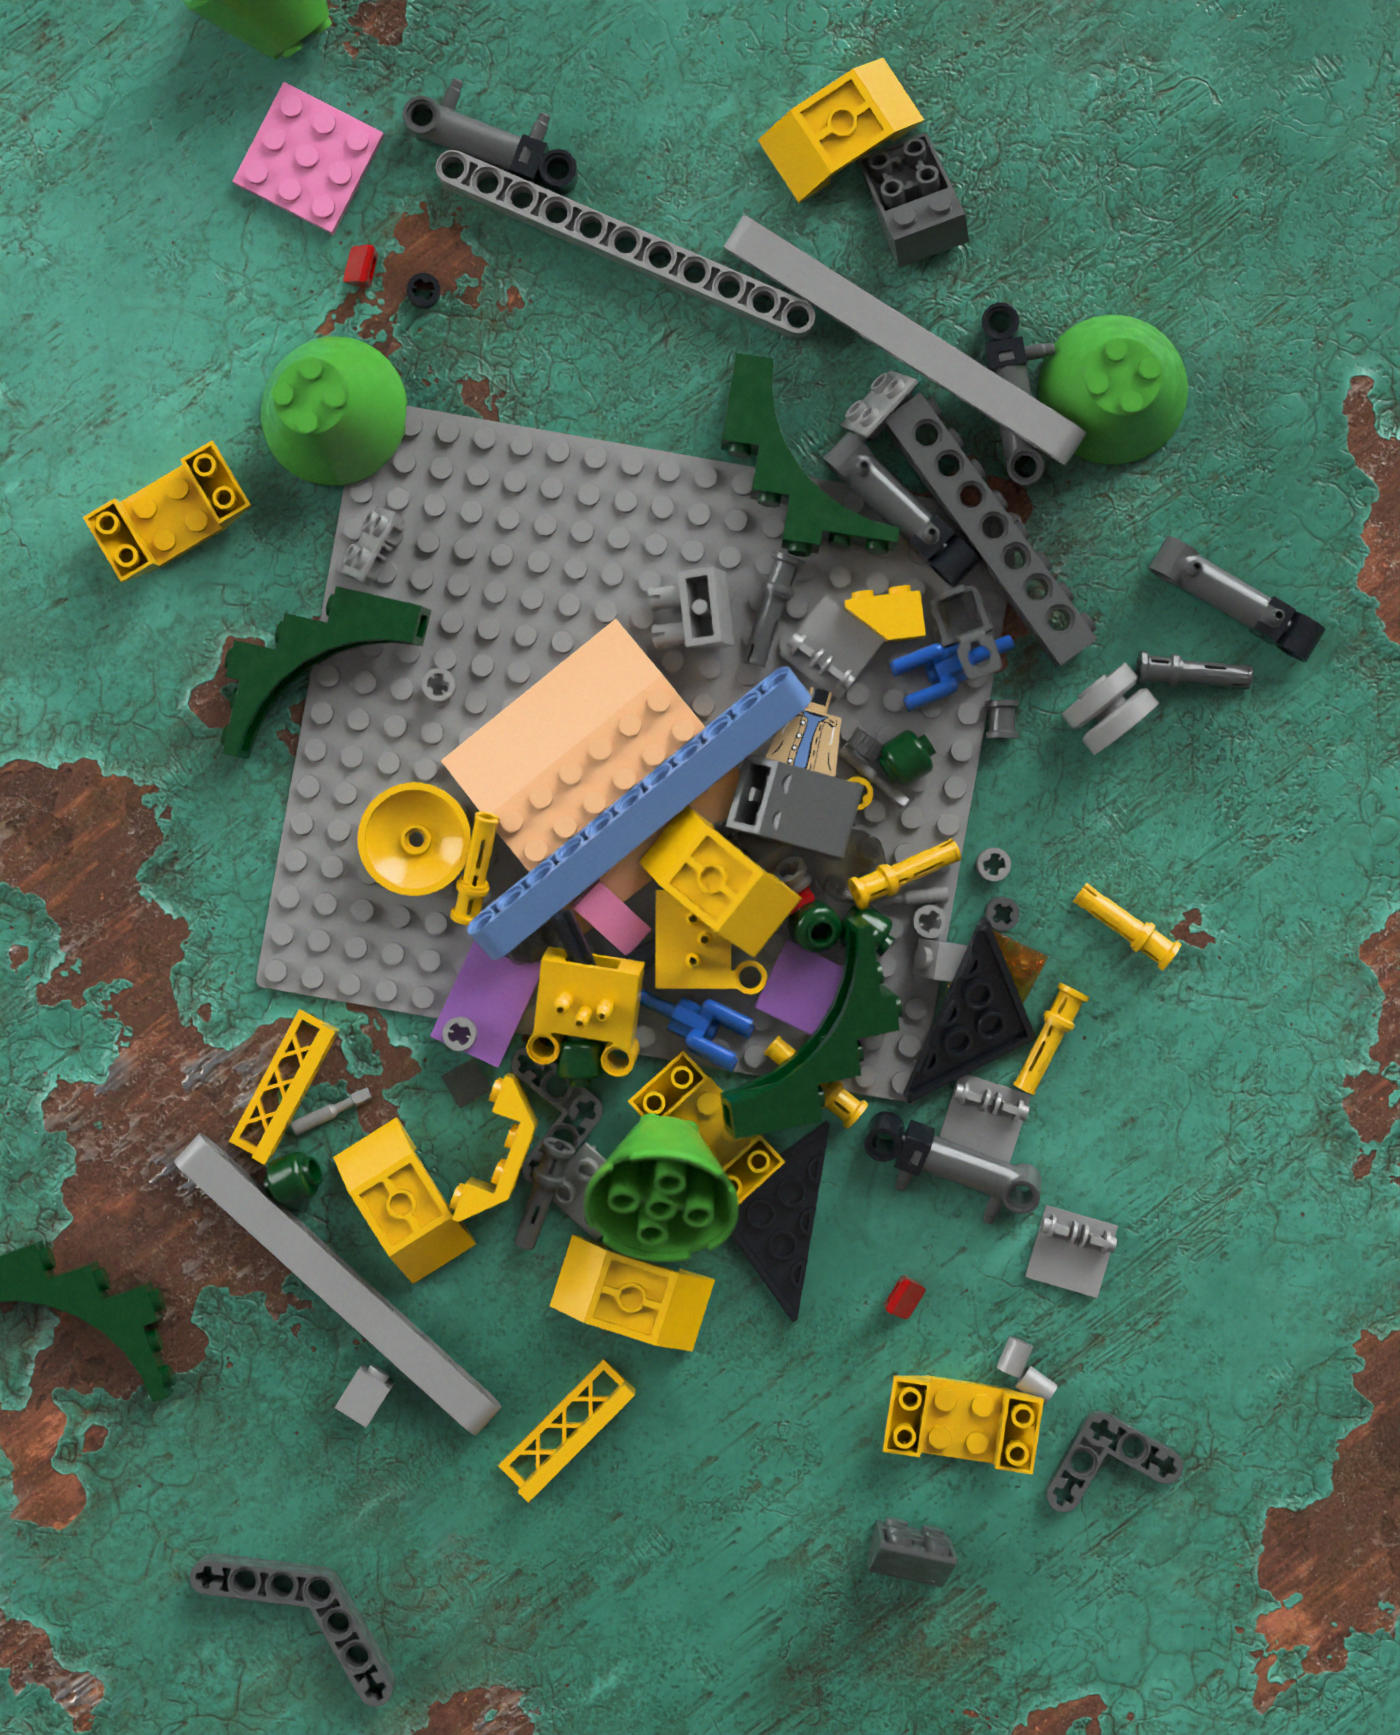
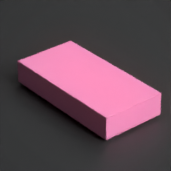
[571,879,652,955]

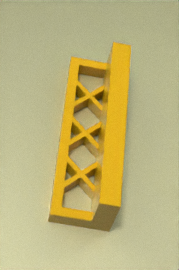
[229,1009,340,1165]
[498,1358,636,1503]

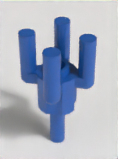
[889,634,1015,712]
[640,989,755,1073]

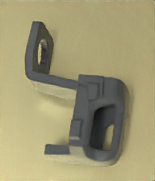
[930,585,1002,680]

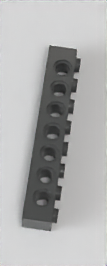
[881,392,1097,668]

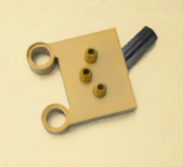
[621,890,767,995]
[526,910,645,1077]

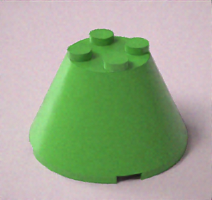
[183,0,332,60]
[1037,315,1188,465]
[261,336,408,486]
[584,1113,739,1262]

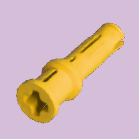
[450,811,499,926]
[848,838,961,910]
[1073,883,1182,971]
[1013,982,1090,1095]
[763,1035,868,1129]

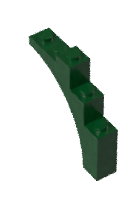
[721,353,900,557]
[221,586,431,759]
[720,916,903,1140]
[0,1240,176,1403]

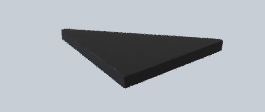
[903,917,1037,1104]
[730,1121,830,1322]

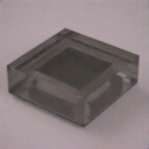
[441,1057,492,1109]

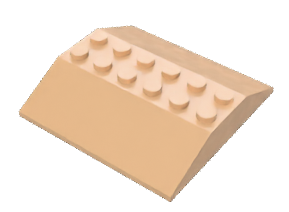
[441,619,741,935]

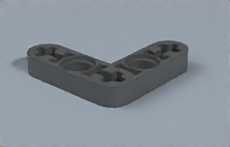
[511,1046,604,1185]
[1045,1410,1183,1512]

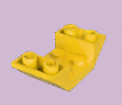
[758,58,924,203]
[83,440,252,583]
[639,805,802,958]
[628,1050,785,1204]
[449,1072,539,1222]
[333,1117,477,1284]
[550,1234,715,1352]
[882,1376,1044,1475]

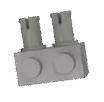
[648,566,735,652]

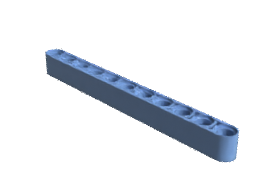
[467,666,812,960]

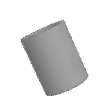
[996,1336,1034,1378]
[1015,1365,1057,1406]

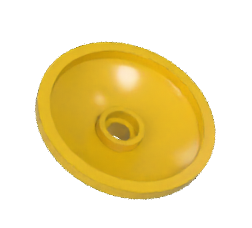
[357,782,471,896]

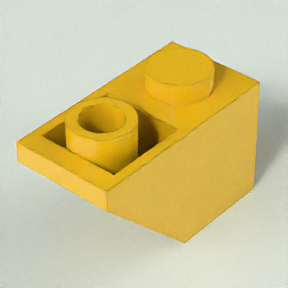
[843,585,926,643]

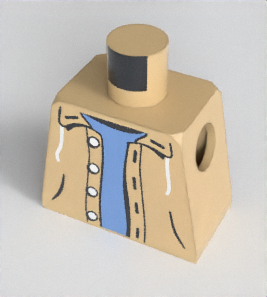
[765,687,841,777]

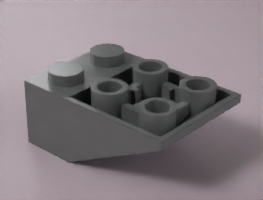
[857,132,969,268]
[725,755,864,859]
[867,1517,958,1588]

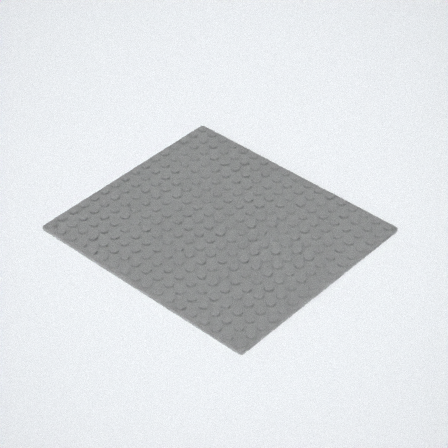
[256,406,1021,1103]

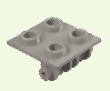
[840,370,919,444]
[341,506,405,586]
[779,595,885,700]
[939,1074,1031,1163]
[552,1142,606,1241]
[1025,1205,1118,1298]

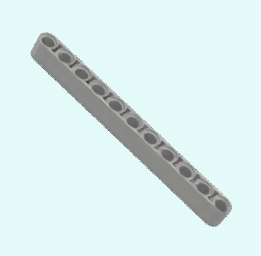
[436,150,815,340]
[723,215,1087,465]
[174,1133,502,1436]

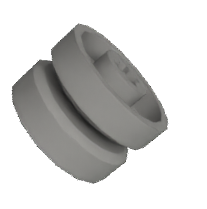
[1061,662,1159,755]

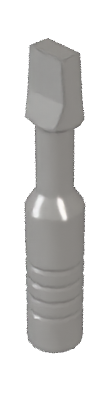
[838,743,909,809]
[869,887,949,906]
[291,1087,372,1136]

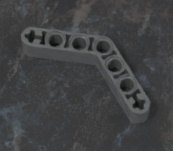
[190,1553,396,1707]

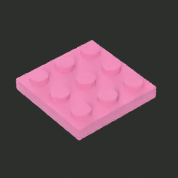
[232,82,385,235]

